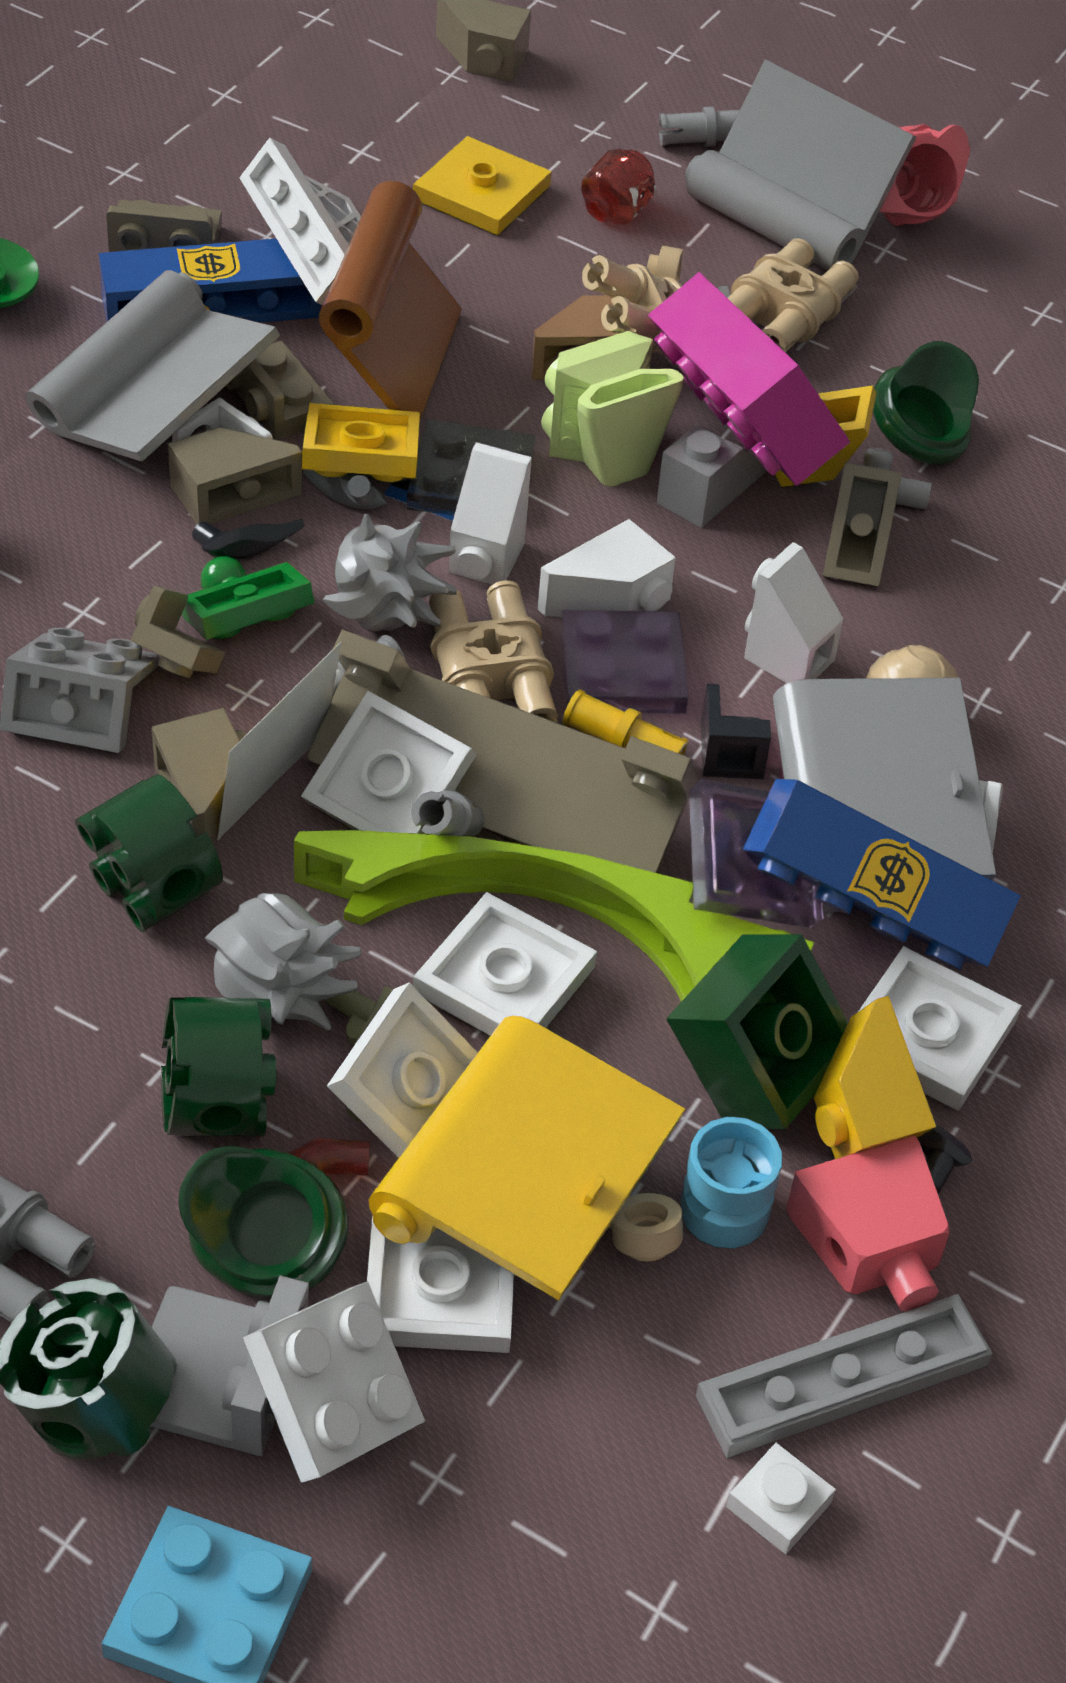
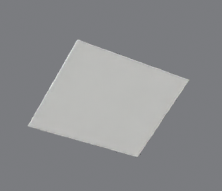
[217,641,342,840]

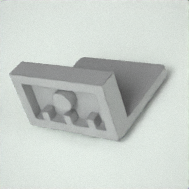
[0,628,159,753]
[150,1276,309,1457]

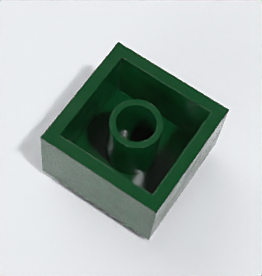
[666,934,848,1129]

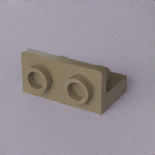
[106,200,222,252]
[226,341,333,440]

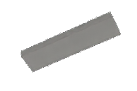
[696,1294,992,1458]

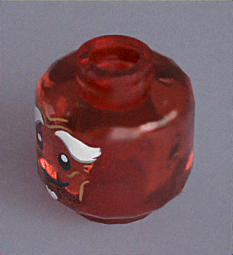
[581,148,656,225]

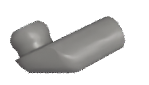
[862,448,932,510]

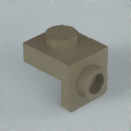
[131,585,226,678]

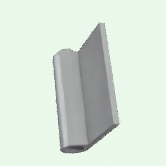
[685,59,917,271]
[25,270,280,462]
[773,678,996,913]

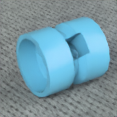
[681,1117,782,1248]

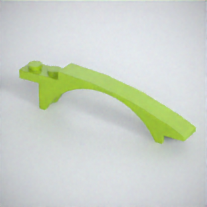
[294,830,814,1001]

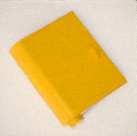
[368,1015,685,1301]

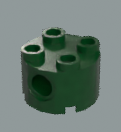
[75,774,223,932]
[161,997,276,1137]
[0,1278,177,1460]

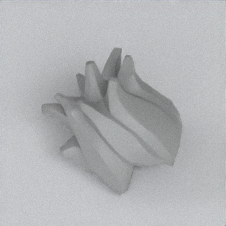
[322,514,457,631]
[205,893,362,1031]

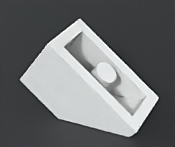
[448,442,532,585]
[538,519,676,624]

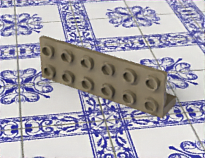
[308,629,697,873]

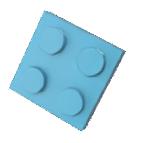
[101,1505,312,1683]

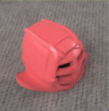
[879,124,970,226]

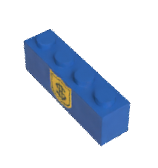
[99,238,321,323]
[742,779,1021,971]

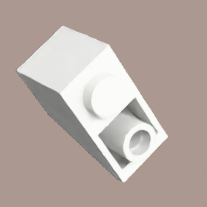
[744,542,843,683]

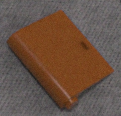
[319,181,462,422]

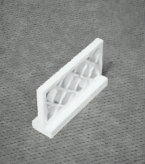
[240,138,361,305]

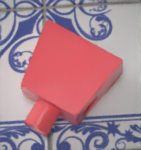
[786,1135,949,1312]

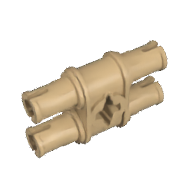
[727,238,859,353]
[582,255,682,365]
[429,580,558,723]

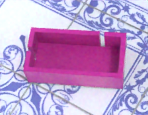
[648,272,850,486]

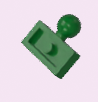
[182,556,314,640]

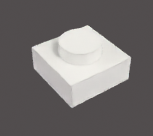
[726,1443,836,1555]

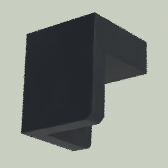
[701,684,771,779]

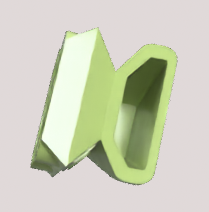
[541,331,684,486]

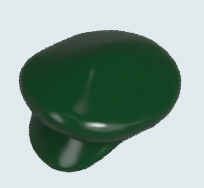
[873,341,979,465]
[178,1146,349,1300]

